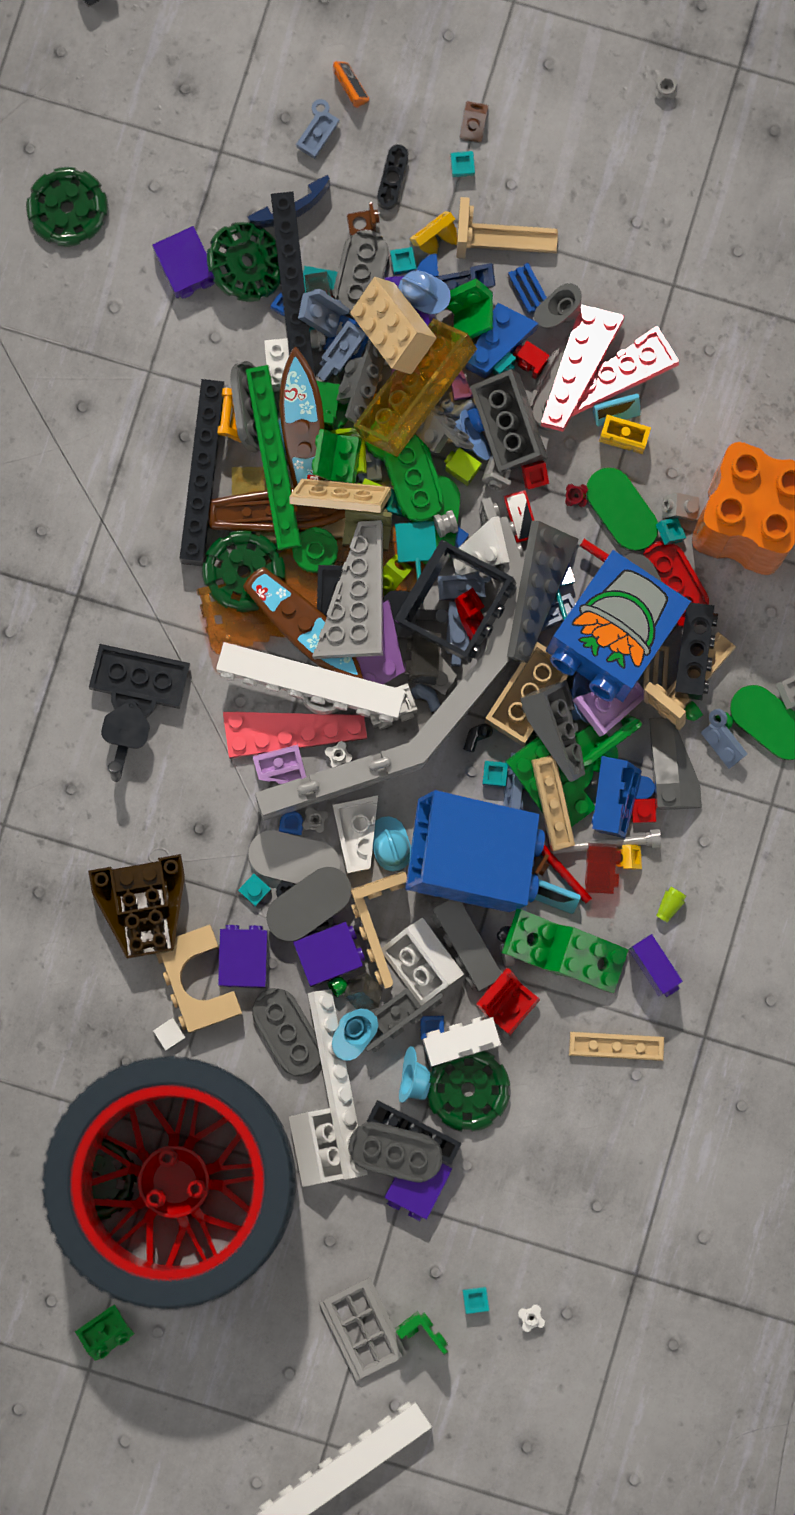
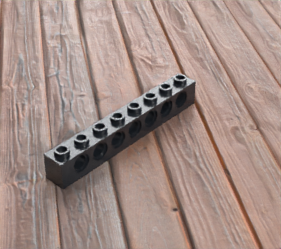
[271,191,315,376]
[179,379,226,566]

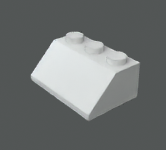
[381,917,464,1006]
[289,1108,343,1187]

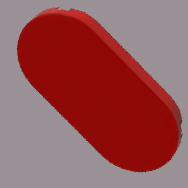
[643,541,709,627]

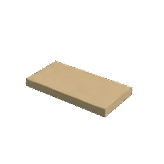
[290,479,391,513]

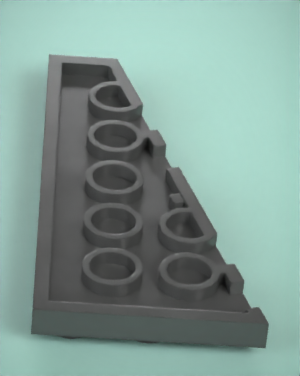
[507,521,579,663]

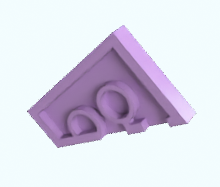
[572,681,644,736]

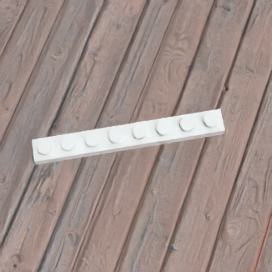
[308,989,368,1180]

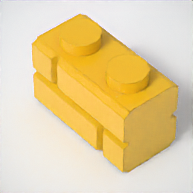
[599,415,651,454]

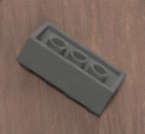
[470,369,548,472]

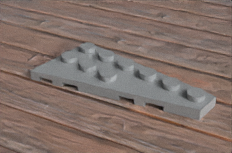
[312,520,383,659]

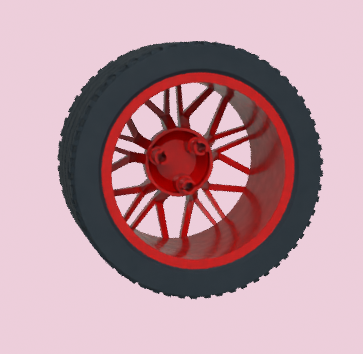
[42,1056,296,1310]

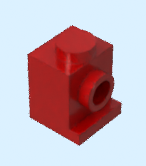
[513,341,550,380]

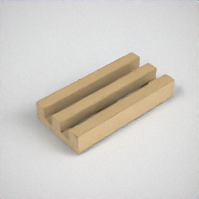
[643,646,669,691]

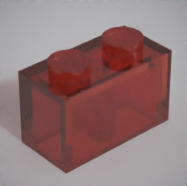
[584,842,621,894]

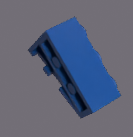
[466,303,538,379]
[592,756,642,838]

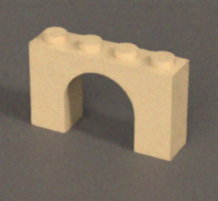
[156,925,243,1033]

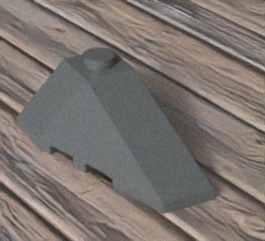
[520,680,585,782]
[649,717,702,810]

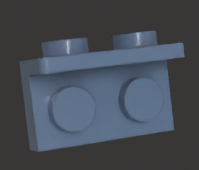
[298,289,350,338]

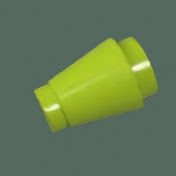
[656,886,686,923]

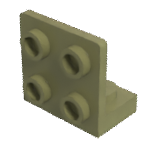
[342,508,392,551]

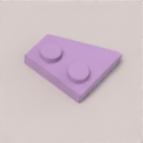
[253,744,307,784]

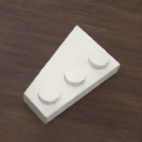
[452,516,509,575]
[333,795,378,874]

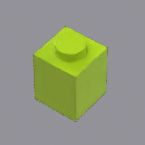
[444,447,482,486]

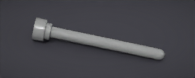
[549,829,661,854]

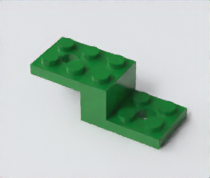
[502,909,629,994]

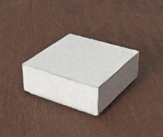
[153,1018,186,1051]

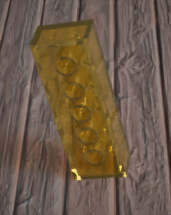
[354,318,477,457]

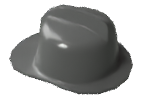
[534,283,582,328]

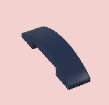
[247,174,330,228]
[436,263,496,290]

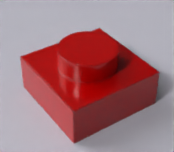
[521,460,549,490]
[632,799,656,823]

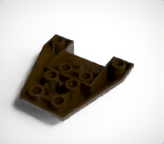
[88,854,185,959]

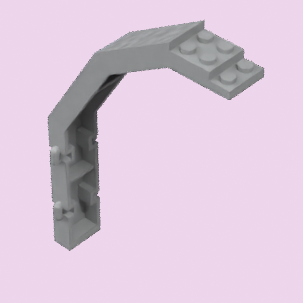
[255,497,524,821]

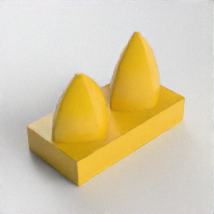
[409,212,458,255]

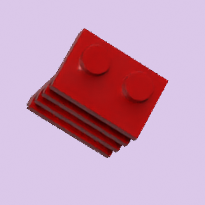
[476,968,540,1035]

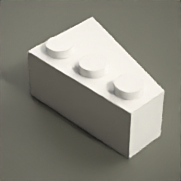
[422,1016,501,1067]

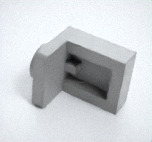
[482,455,511,491]
[662,493,699,521]
[776,676,795,709]

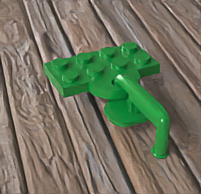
[505,714,642,827]

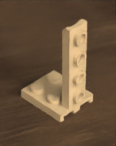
[456,197,558,258]
[644,632,736,731]
[351,871,407,989]

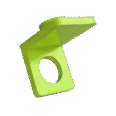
[383,554,413,596]

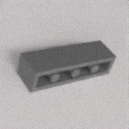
[431,900,502,992]

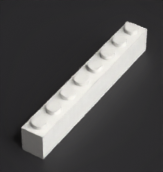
[216,642,405,723]
[257,1401,432,1515]

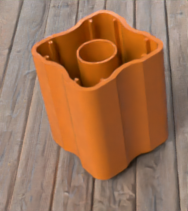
[692,442,795,575]

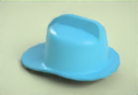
[373,816,411,871]
[332,1008,378,1061]
[399,1046,431,1103]

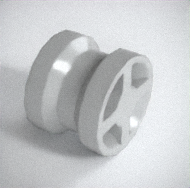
[433,510,459,538]

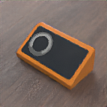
[333,61,369,108]

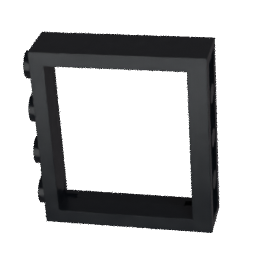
[394,539,517,663]

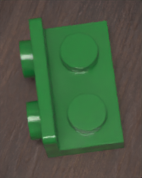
[75,1304,134,1361]

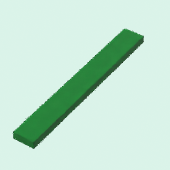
[246,365,302,551]

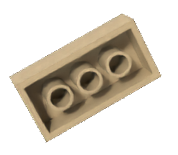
[350,277,436,374]
[485,642,569,747]

